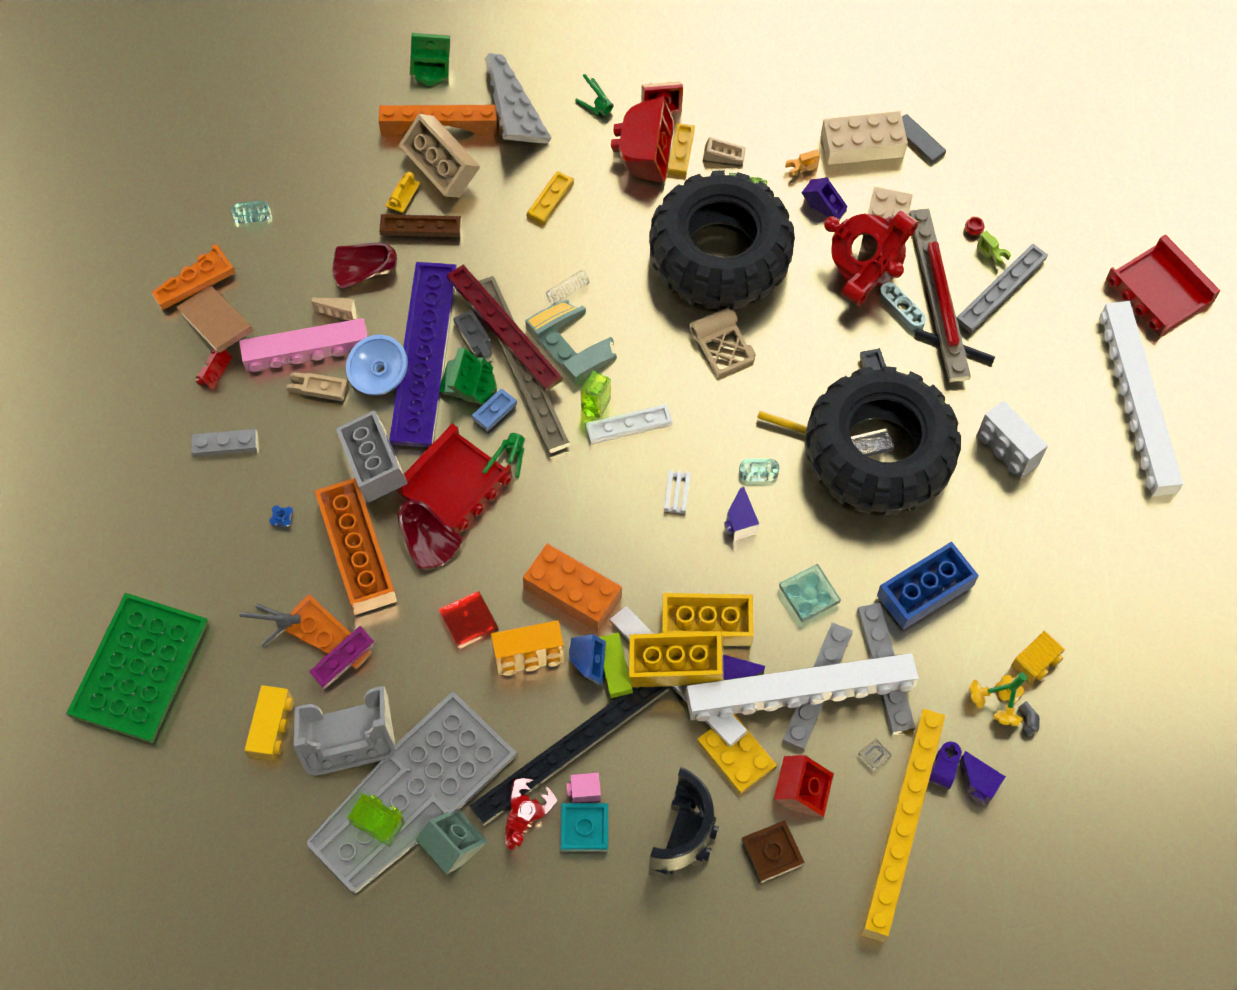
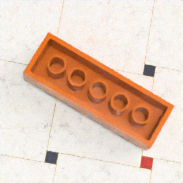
[314,478,397,615]

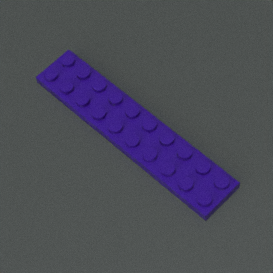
[389,262,457,448]

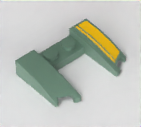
[525,300,617,386]

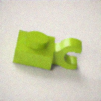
[977,230,1011,266]

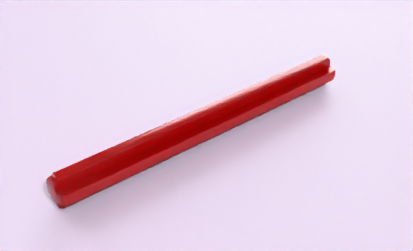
[927,241,960,347]

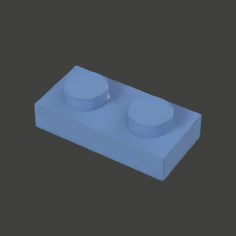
[472,388,517,432]

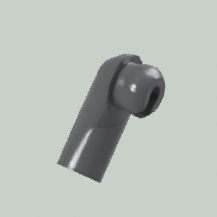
[1018,701,1040,735]

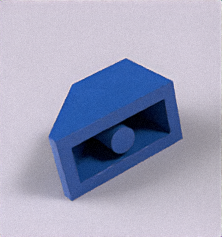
[569,634,606,685]

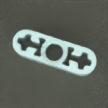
[879,282,926,331]

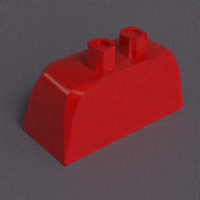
[610,96,674,183]

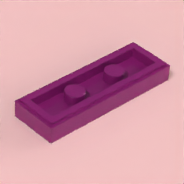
[309,626,376,689]

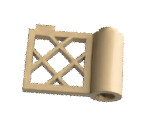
[690,308,756,377]

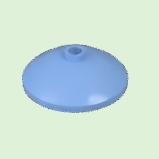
[346,335,408,396]

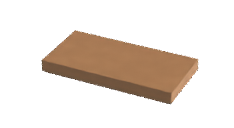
[177,285,254,353]

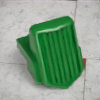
[410,33,450,87]
[440,348,497,405]

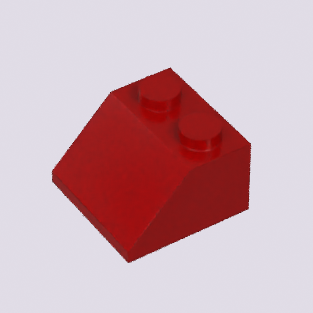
[641,81,684,113]
[774,755,834,817]

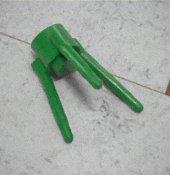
[575,74,614,116]
[482,433,525,478]

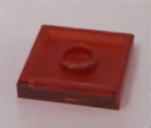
[439,591,499,649]

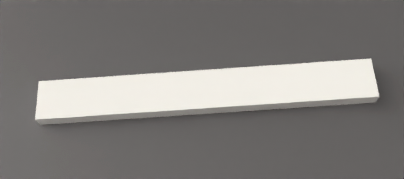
[610,606,747,747]

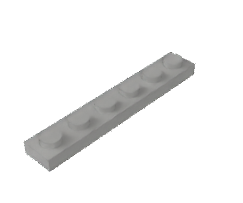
[957,243,1049,333]
[857,603,916,735]
[782,622,853,752]

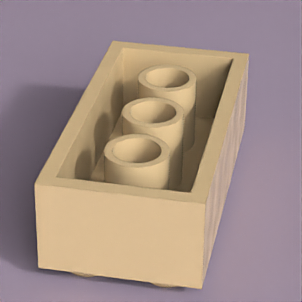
[821,111,908,165]
[399,114,481,198]
[858,186,913,261]

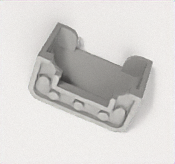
[294,686,395,776]

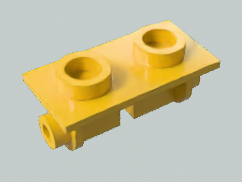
[385,172,421,213]

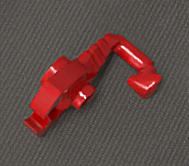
[505,778,557,850]

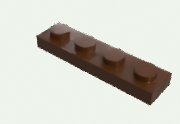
[379,214,462,237]

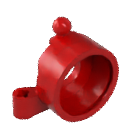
[824,210,919,306]

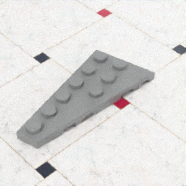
[485,53,552,144]

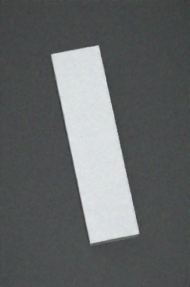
[585,404,673,444]

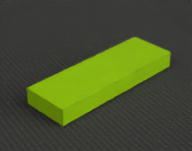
[599,632,633,698]

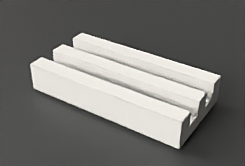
[664,470,691,514]

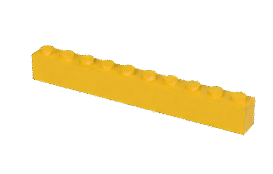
[861,708,946,943]

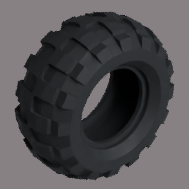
[649,170,795,311]
[805,366,961,516]

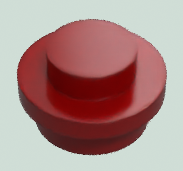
[964,216,985,236]

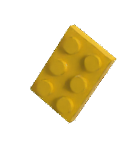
[697,714,777,795]

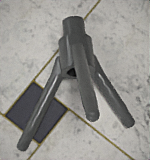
[239,604,301,647]

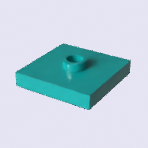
[561,803,608,852]

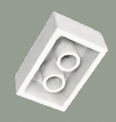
[977,400,1049,479]

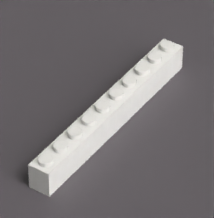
[1099,301,1184,496]
[686,653,919,721]

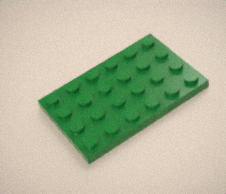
[66,593,209,744]

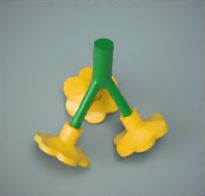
[969,672,1027,726]

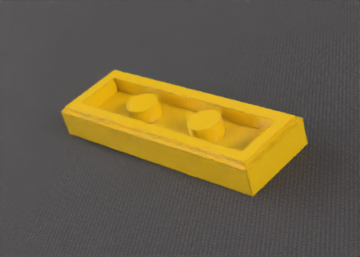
[667,123,696,176]
[526,171,574,225]

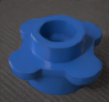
[269,505,293,527]

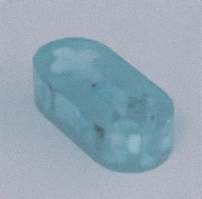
[231,201,271,223]
[739,458,780,481]

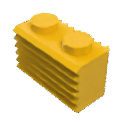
[1011,630,1065,684]

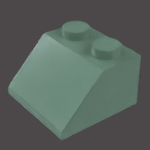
[416,810,488,874]

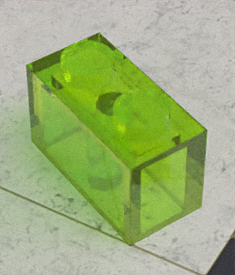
[581,370,611,419]
[347,793,405,847]

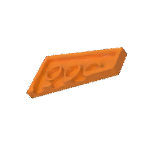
[151,244,235,310]
[285,594,372,670]

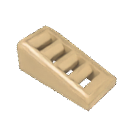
[703,137,746,165]
[312,297,356,321]

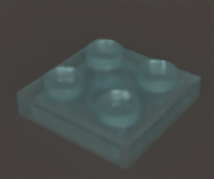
[779,564,841,622]

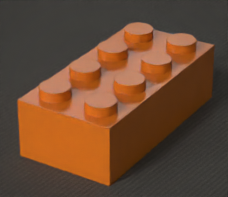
[523,543,622,632]

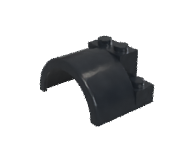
[648,767,719,881]

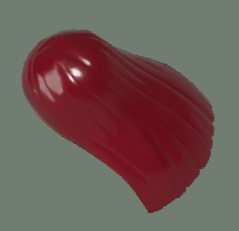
[332,243,398,289]
[397,499,463,570]

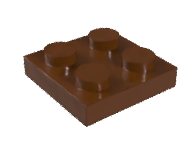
[741,820,805,883]

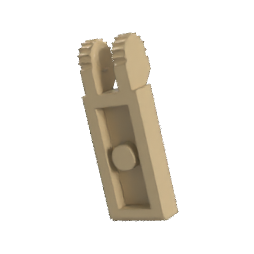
[286,372,348,402]

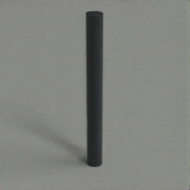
[914,328,996,364]

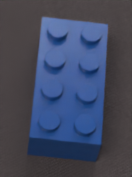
[877,541,979,630]

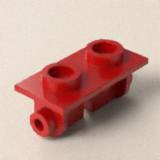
[196,349,232,391]

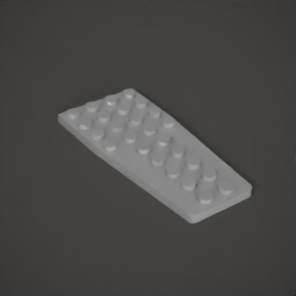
[307,691,517,893]

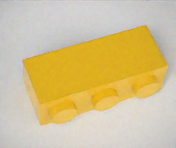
[244,685,294,762]

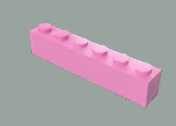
[239,318,368,372]

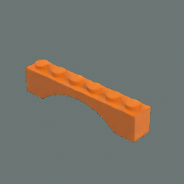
[379,105,498,136]

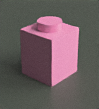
[566,772,601,803]

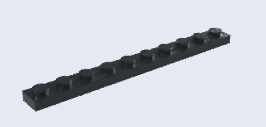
[470,686,669,826]

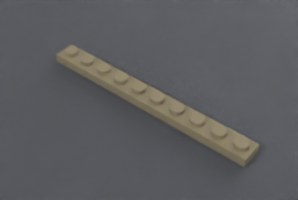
[909,208,971,382]
[479,276,570,453]

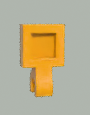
[785,149,820,176]

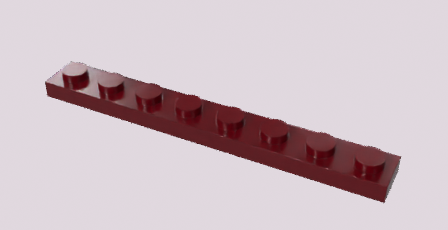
[447,264,563,392]

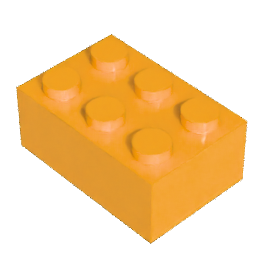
[491,620,565,676]

